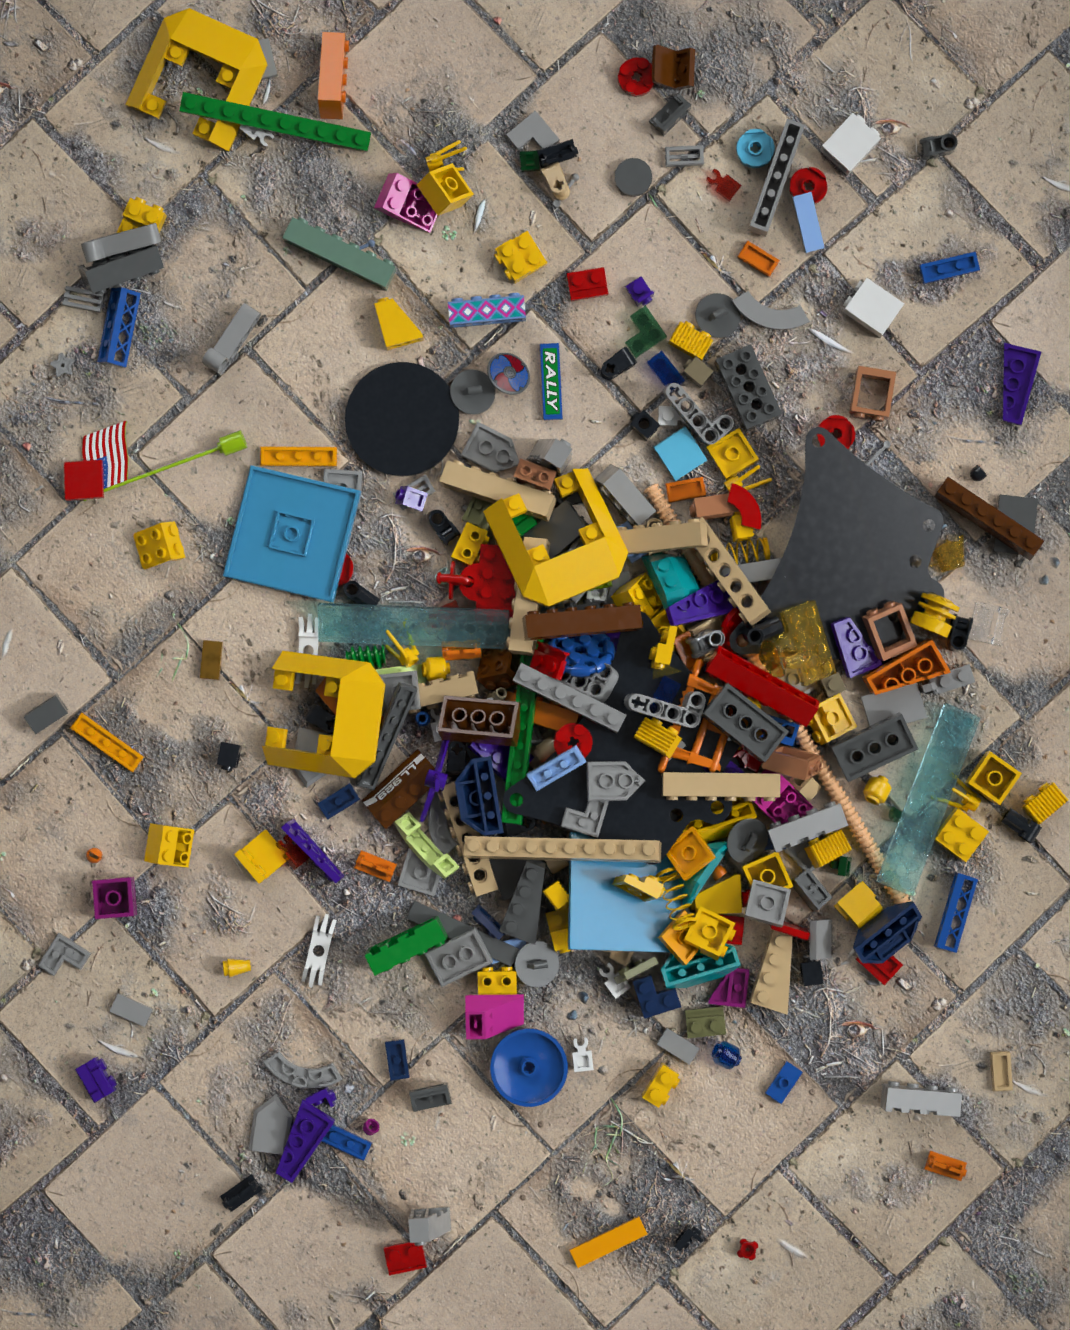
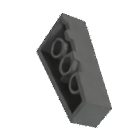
[78,244,164,294]
[500,860,546,945]

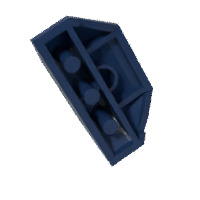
[454,756,504,836]
[853,901,922,964]

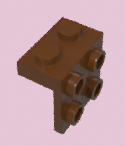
[652,44,695,90]
[476,642,517,691]

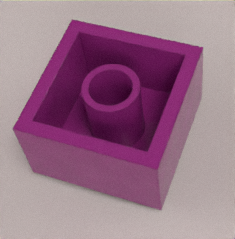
[92,877,137,919]

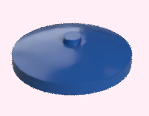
[490,1028,568,1107]

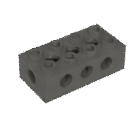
[714,344,782,432]
[702,683,789,763]
[830,712,918,782]

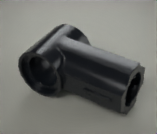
[344,581,381,613]
[742,616,783,645]
[1001,808,1042,844]

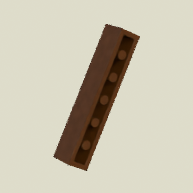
[934,477,1044,561]
[522,602,643,641]

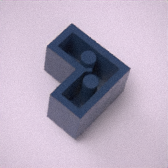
[632,974,681,1019]

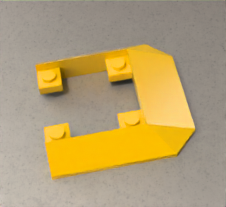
[125,8,268,152]
[483,468,629,607]
[261,651,385,778]

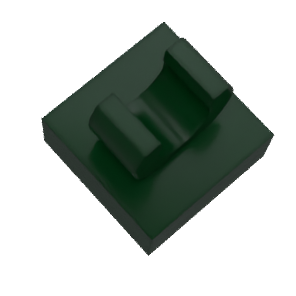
[520,150,540,172]
[830,856,852,877]

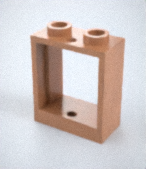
[849,366,896,422]
[514,458,557,491]
[689,493,739,520]
[862,601,918,661]
[762,744,822,780]

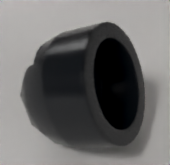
[970,465,987,481]

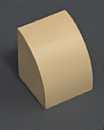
[788,777,822,802]

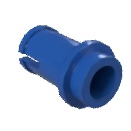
[415,711,431,726]

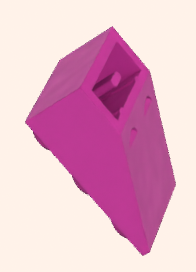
[374,173,438,233]
[752,769,813,824]
[465,994,524,1040]

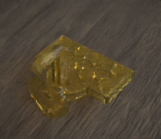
[759,600,836,686]

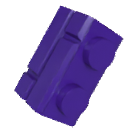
[75,1056,117,1103]

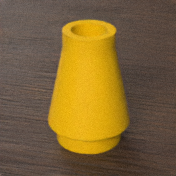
[222,959,251,978]

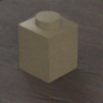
[683,357,713,388]
[819,672,846,698]

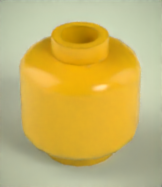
[422,656,450,681]
[863,775,892,805]

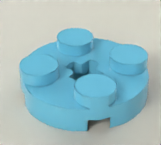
[736,129,775,168]

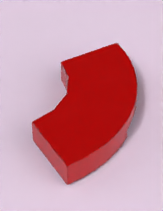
[727,483,762,530]
[721,607,742,652]

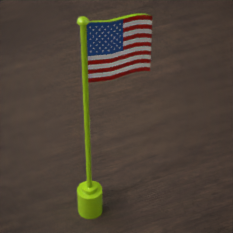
[82,421,248,501]

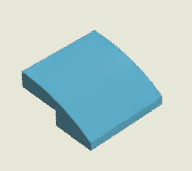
[653,426,707,481]

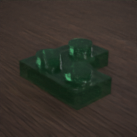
[625,305,667,359]

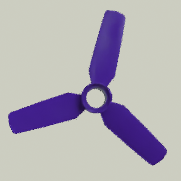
[419,740,449,822]

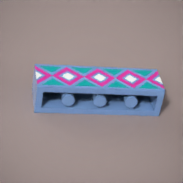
[448,293,526,328]

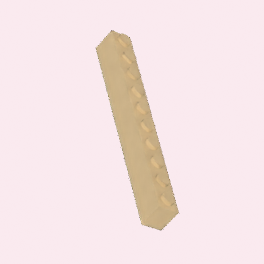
[464,836,661,863]

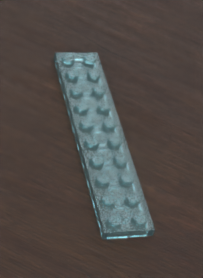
[318,603,509,649]
[876,703,981,896]

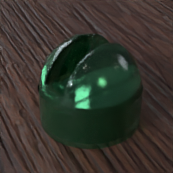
[888,806,905,822]

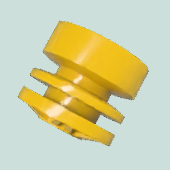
[910,593,960,638]

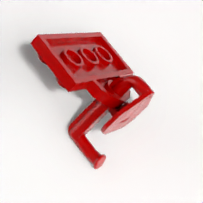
[436,544,516,623]

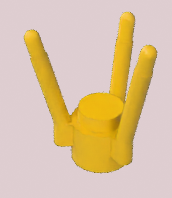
[425,140,467,171]
[724,465,772,491]
[385,620,420,668]
[930,772,981,812]

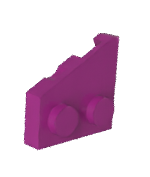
[708,968,750,1008]

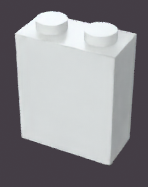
[820,113,881,176]
[843,278,904,338]

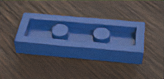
[919,251,980,284]

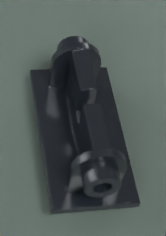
[537,139,578,168]
[220,1174,263,1212]

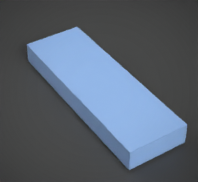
[792,192,824,253]
[527,745,586,791]

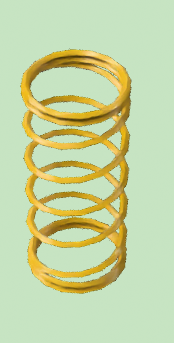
[711,537,770,565]
[655,867,697,930]

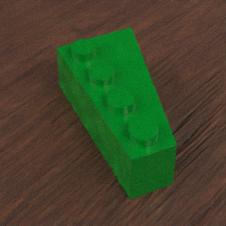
[364,915,448,976]

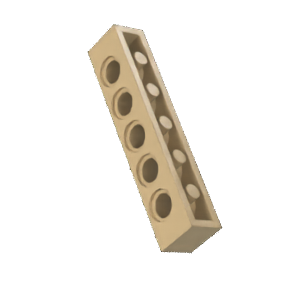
[695,517,771,626]
[438,780,498,897]

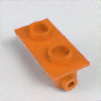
[442,639,481,660]
[354,850,397,882]
[924,1151,967,1181]

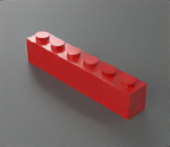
[706,645,819,727]

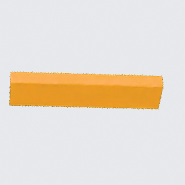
[260,447,337,467]
[71,713,144,773]
[569,1216,648,1268]

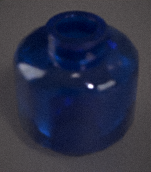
[712,1041,742,1070]

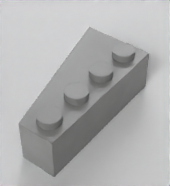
[527,439,573,477]
[767,801,848,852]
[880,1081,962,1117]

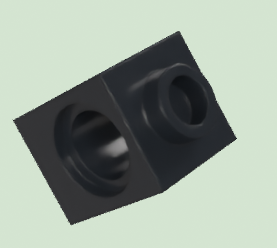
[630,410,660,441]
[217,742,242,771]
[799,957,824,986]

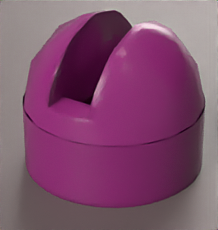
[362,1118,380,1136]

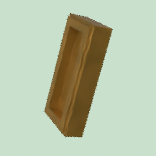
[200,640,223,680]

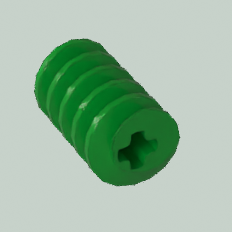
[346,645,386,669]

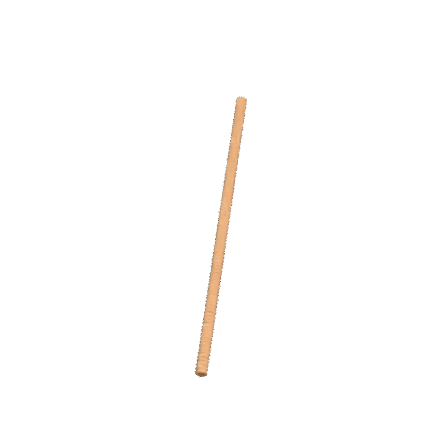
[643,483,912,905]

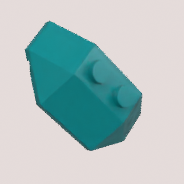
[642,552,700,611]
[678,841,728,905]
[661,944,741,988]

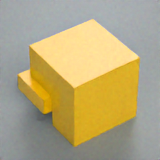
[834,881,883,929]

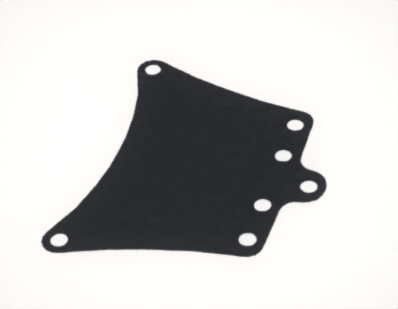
[729,427,944,669]
[503,611,747,865]

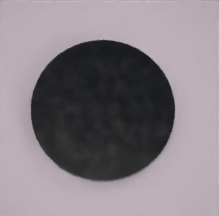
[345,362,459,477]

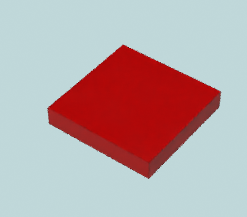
[64,460,104,501]
[769,921,810,940]

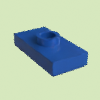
[765,1061,803,1104]

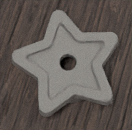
[50,353,75,377]

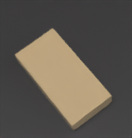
[990,1051,1013,1091]

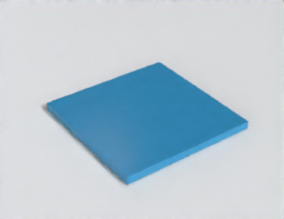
[223,465,361,603]
[568,832,682,953]

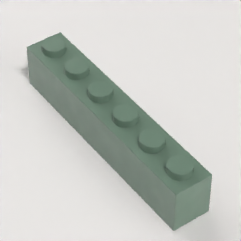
[282,217,396,291]

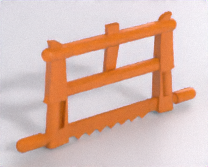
[657,658,742,773]

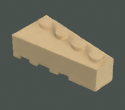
[408,671,479,714]
[749,929,793,1015]

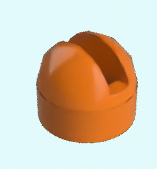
[86,848,103,863]
[711,865,727,881]

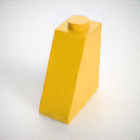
[374,297,424,351]
[691,874,742,914]

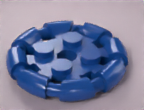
[547,634,615,677]

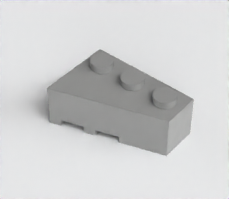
[594,464,656,525]
[408,1207,451,1246]

